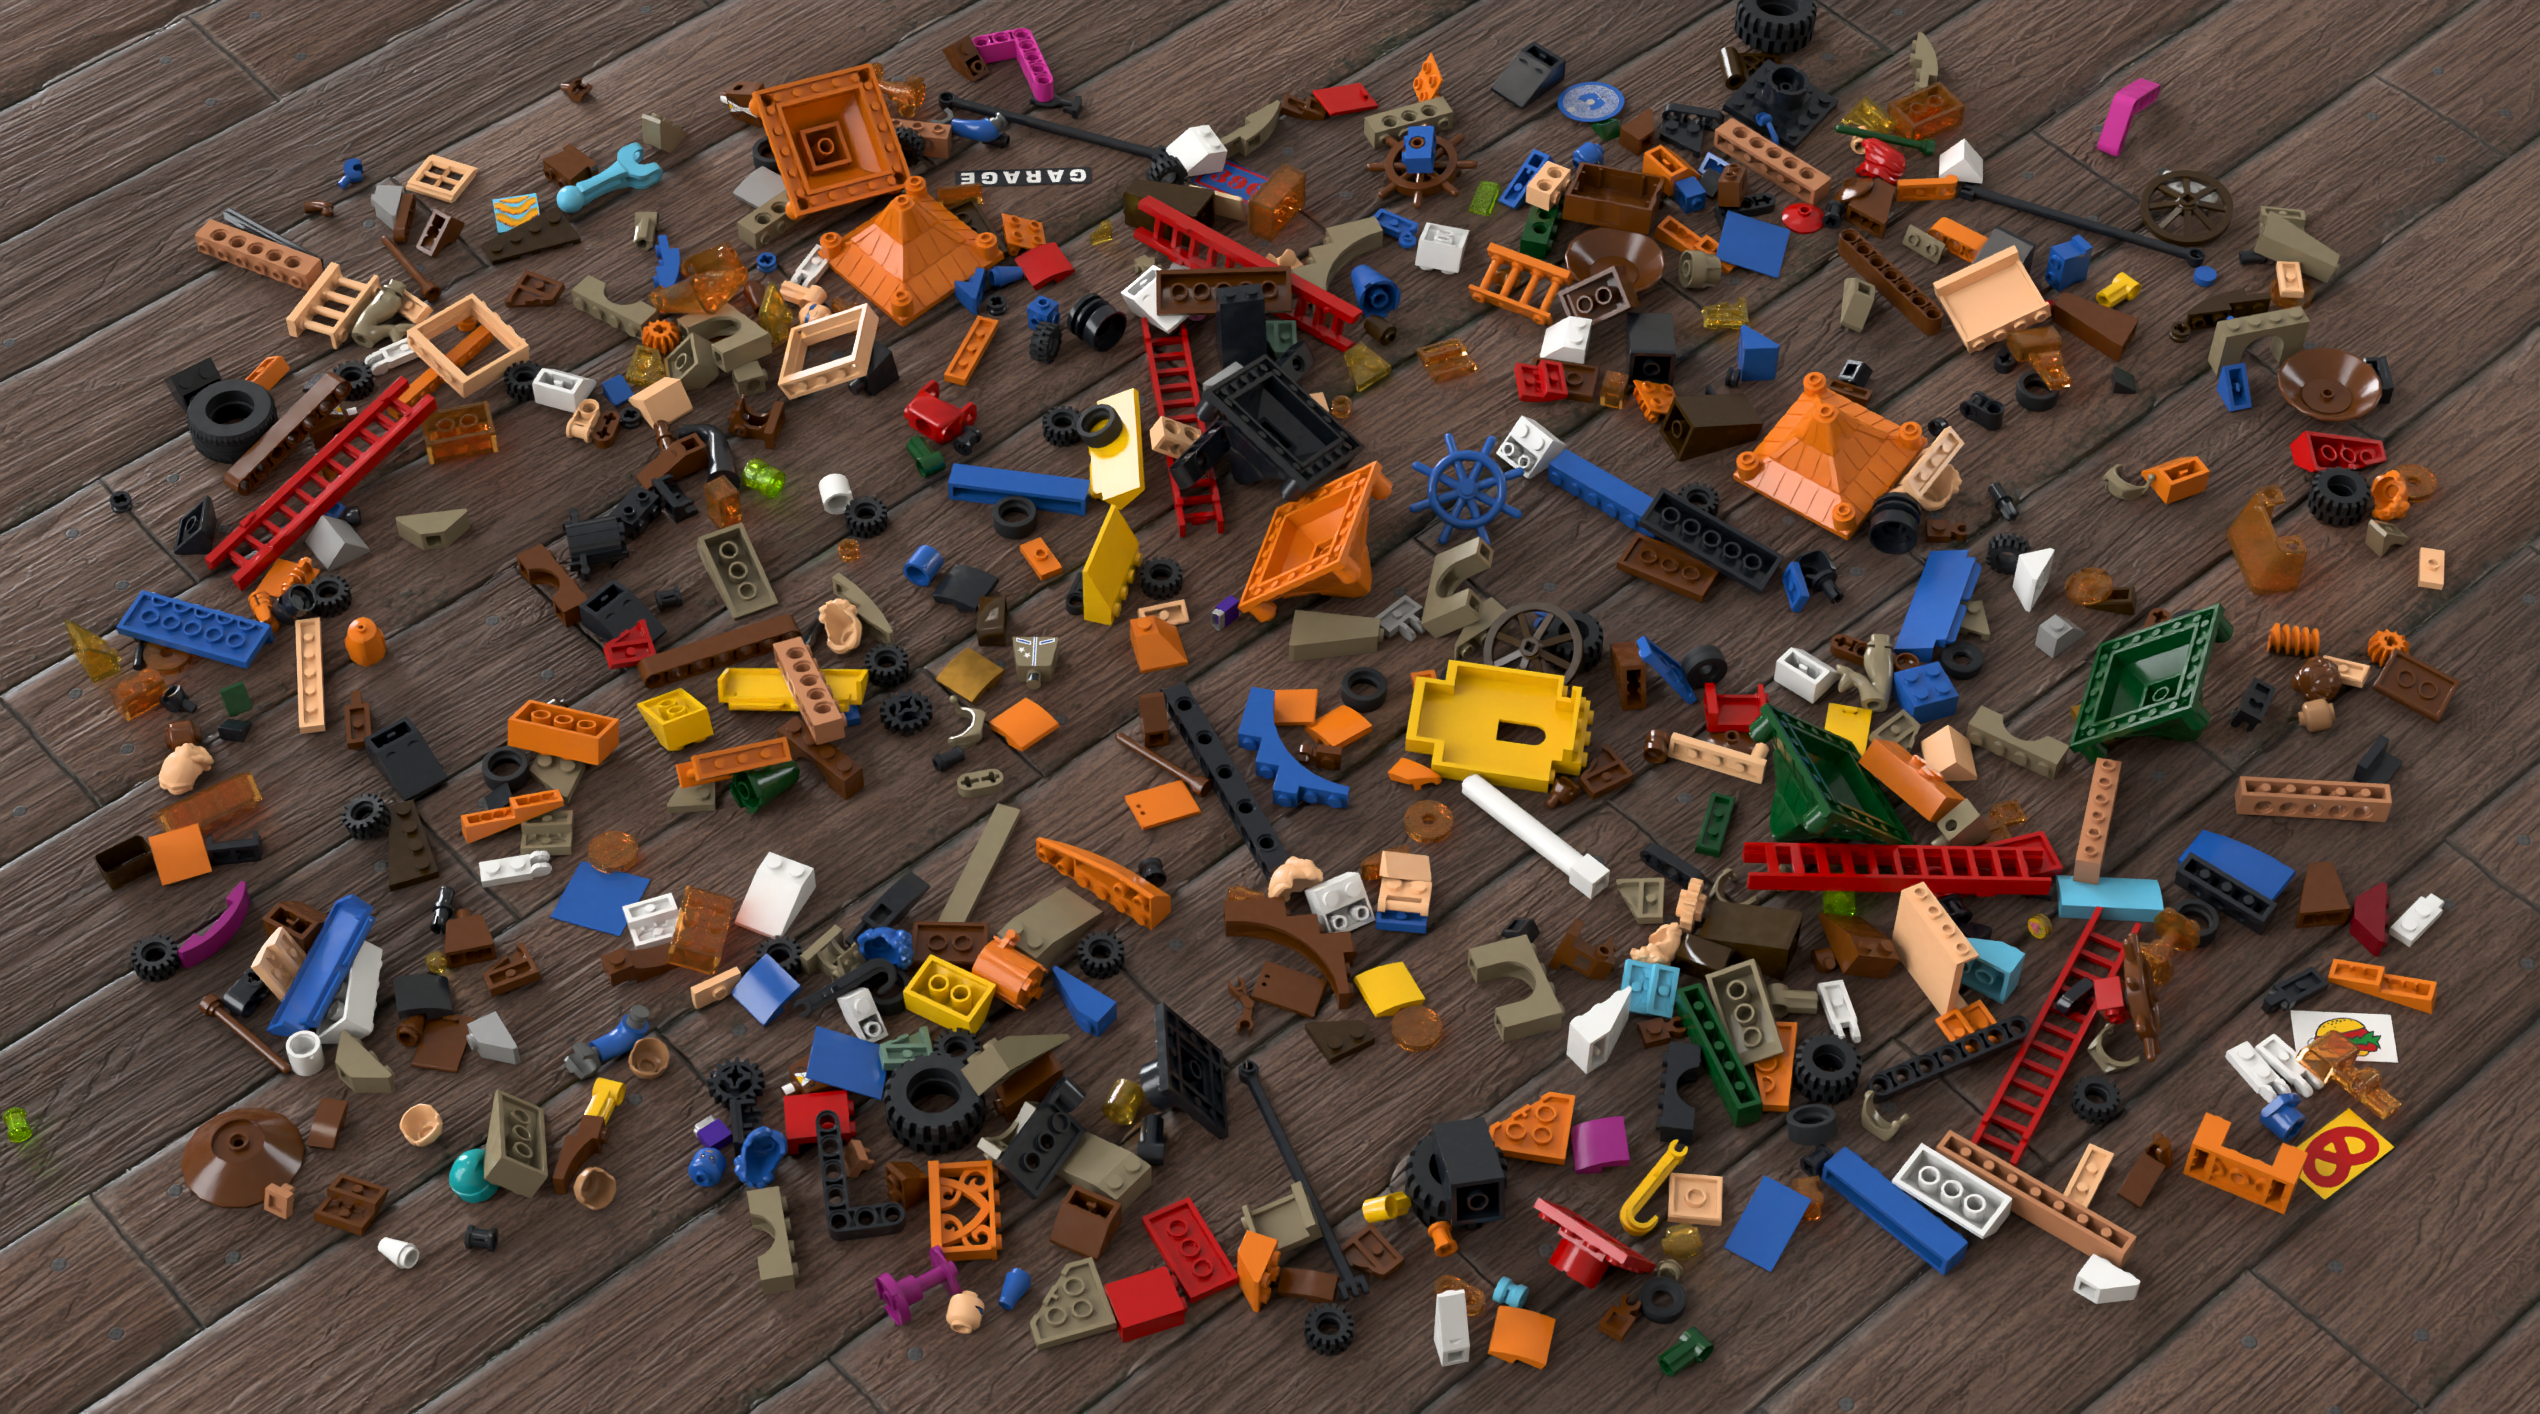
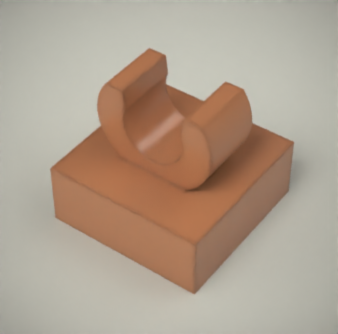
[843,1140,875,1178]
[264,1183,295,1219]

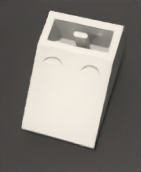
[1121,265,1191,334]
[1567,986,1632,1074]

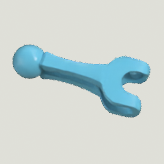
[557,142,663,213]

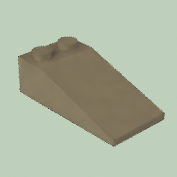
[697,522,778,620]
[997,887,1103,968]
[1705,958,1785,1067]
[961,1034,1071,1096]
[484,1090,548,1198]
[1047,1131,1152,1213]

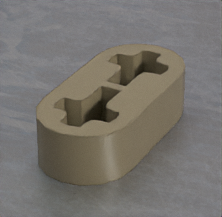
[957,769,1004,798]

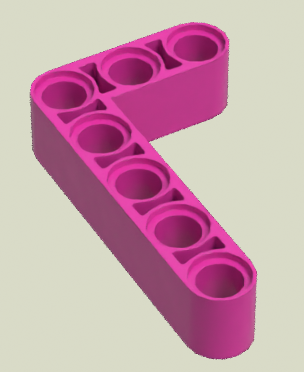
[972,28,1054,102]
[2097,78,2161,157]

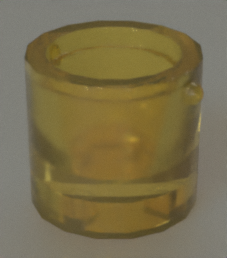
[1102,1079,1145,1125]

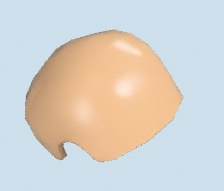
[400,1104,443,1147]

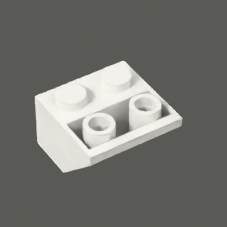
[532,368,597,413]
[1496,415,1566,479]
[1774,647,1840,704]
[1304,872,1376,933]

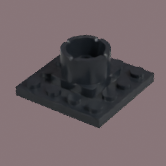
[1722,59,1839,152]
[1140,1002,1229,1140]

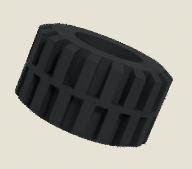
[2307,466,2371,528]
[1543,610,1604,674]
[1793,1033,1862,1104]

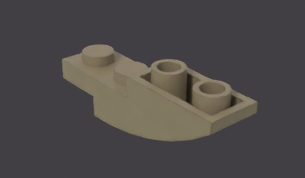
[1909,32,1938,104]
[1220,100,1280,159]

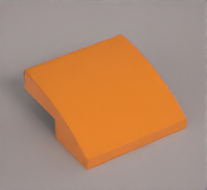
[989,698,1060,752]
[1304,705,1372,748]
[148,823,212,886]
[1935,999,1999,1054]
[1488,1306,1556,1370]

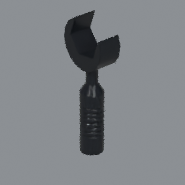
[133,638,147,671]

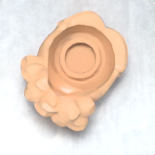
[1917,464,1962,511]
[819,598,862,654]
[159,743,214,795]
[1268,856,1323,902]
[1630,922,1682,966]

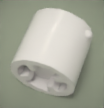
[819,474,853,515]
[286,1031,325,1076]

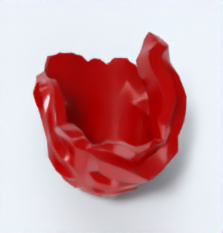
[1855,138,1906,186]

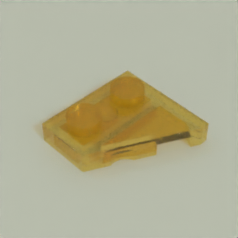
[1842,95,1898,134]
[1702,297,1749,329]
[1344,342,1391,392]
[625,345,665,387]

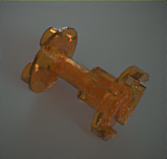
[872,62,926,118]
[2124,907,2200,987]

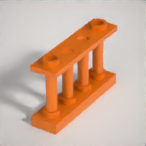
[1468,242,1573,326]
[675,737,792,789]

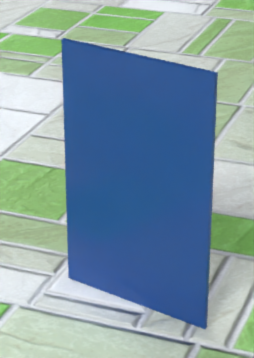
[1724,1175,1811,1272]

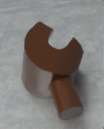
[560,78,593,103]
[1544,776,1580,810]
[1810,948,1836,974]
[2145,1132,2173,1170]

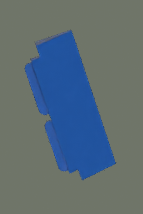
[1893,549,1982,664]
[266,894,376,1037]

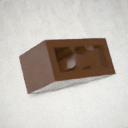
[415,208,465,258]

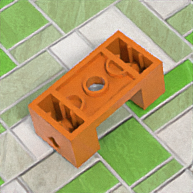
[2183,1112,2308,1214]

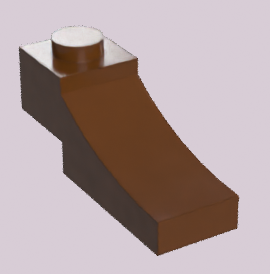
[600,941,685,987]
[553,1114,609,1195]

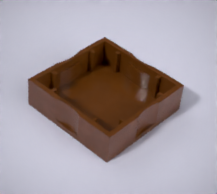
[1562,162,1666,235]

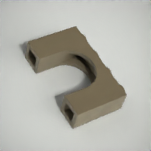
[677,300,773,372]
[2208,306,2310,376]
[1421,536,1494,639]
[1468,934,1565,1043]

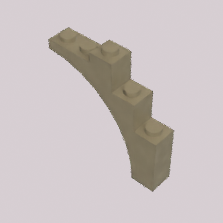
[1292,216,1383,326]

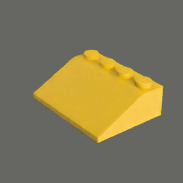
[1082,505,1143,626]

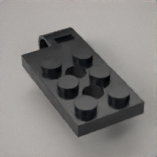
[995,1075,1087,1200]

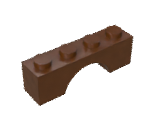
[516,543,589,628]
[777,716,864,800]

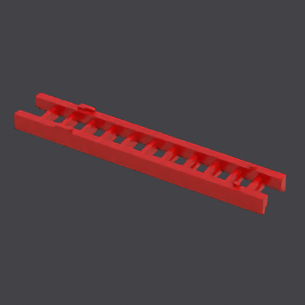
[1133,195,1363,354]
[204,376,438,591]
[1742,842,2052,897]

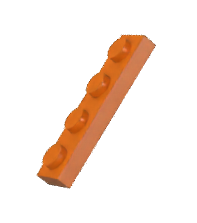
[944,315,999,386]

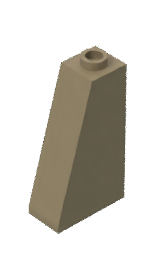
[2254,211,2341,283]
[1289,610,1384,661]

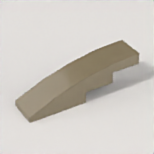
[832,572,894,647]

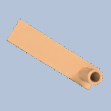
[1668,732,1769,784]

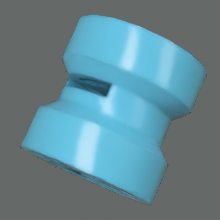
[1492,1276,1529,1308]

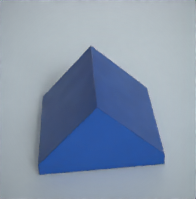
[1737,324,1780,381]

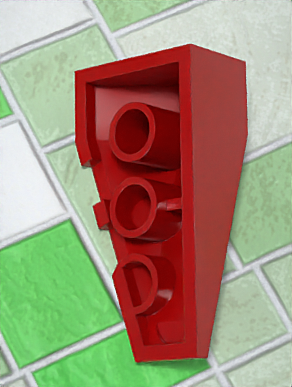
[2290,431,2387,473]

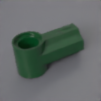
[906,435,946,478]
[1657,1326,1714,1377]

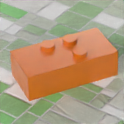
[508,700,619,765]
[1858,738,1965,822]

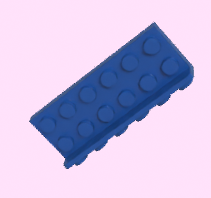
[116,590,274,669]

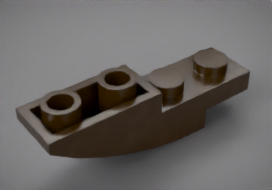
[2185,289,2271,330]

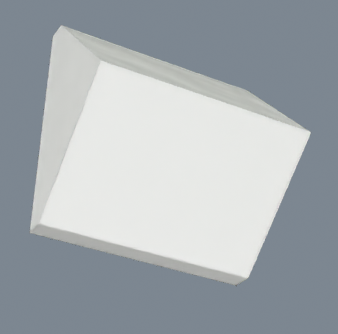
[1939,138,1983,184]
[2013,548,2055,612]

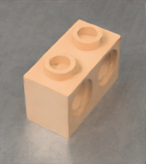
[1526,161,1572,211]
[1150,416,1201,459]

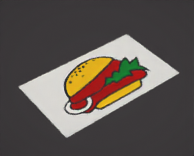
[2290,1010,2398,1063]

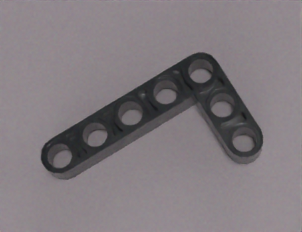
[815,1110,906,1241]

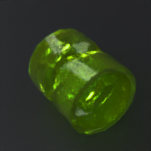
[741,458,786,499]
[1822,872,1856,916]

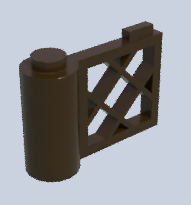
[1717,47,1782,90]

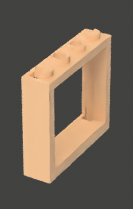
[407,293,530,398]
[778,303,879,400]

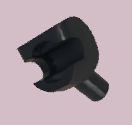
[159,685,198,714]

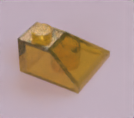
[64,619,121,683]

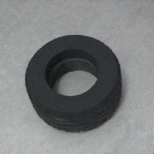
[187,379,279,464]

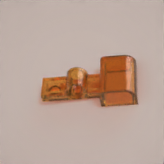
[2006,326,2072,390]
[2294,1030,2401,1120]

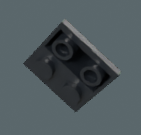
[164,357,223,413]

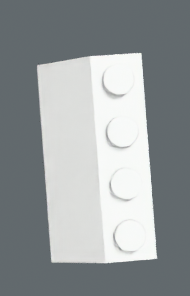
[316,941,383,1044]
[1892,1143,2012,1239]

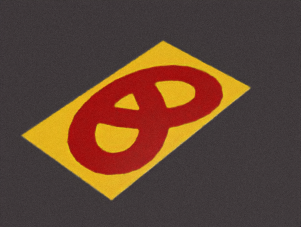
[2297,1108,2394,1200]

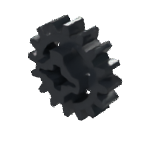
[880,689,933,736]
[707,1057,765,1109]

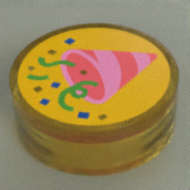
[2027,913,2052,940]

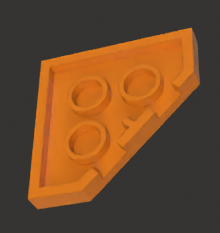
[1489,1092,1575,1165]

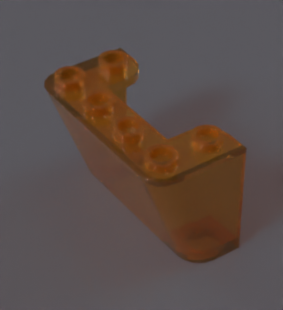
[648,240,748,315]
[2226,484,2308,594]

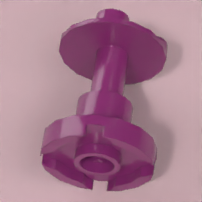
[875,1245,962,1326]

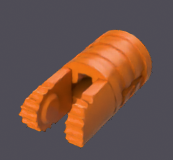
[248,590,279,633]

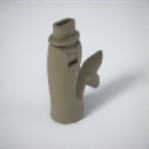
[352,279,415,348]
[1836,634,1893,712]

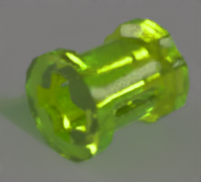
[2,1107,32,1143]

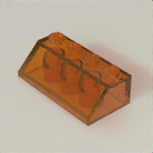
[150,772,263,833]

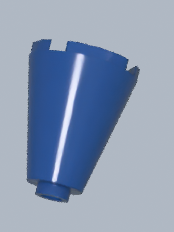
[1351,264,1401,318]

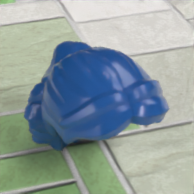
[857,927,914,971]
[734,1126,787,1189]

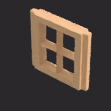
[406,154,478,203]

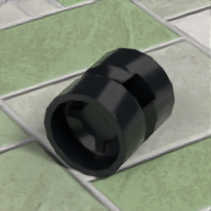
[272,583,316,626]

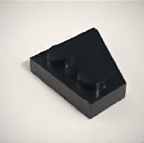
[1659,119,1705,158]

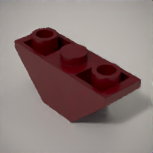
[2349,882,2391,957]

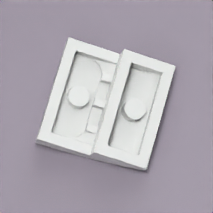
[622,893,687,950]

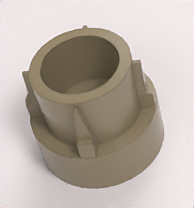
[1678,250,1721,288]

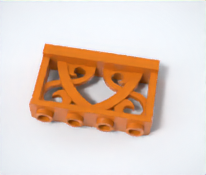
[928,1159,1002,1262]

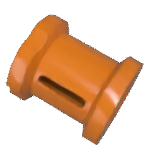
[1428,1221,1458,1257]

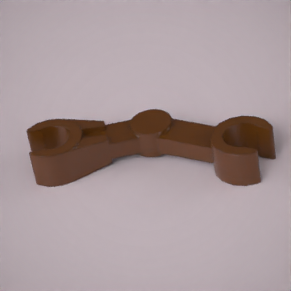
[1228,977,1254,1036]

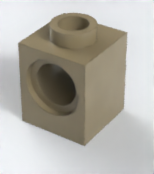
[732,360,768,398]

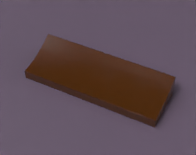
[1156,266,1292,316]

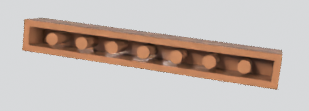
[1935,1130,2137,1269]

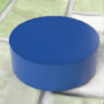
[2193,266,2217,287]

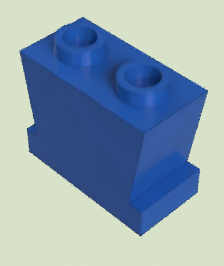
[2045,234,2093,292]

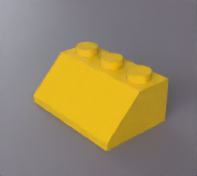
[903,954,997,1035]

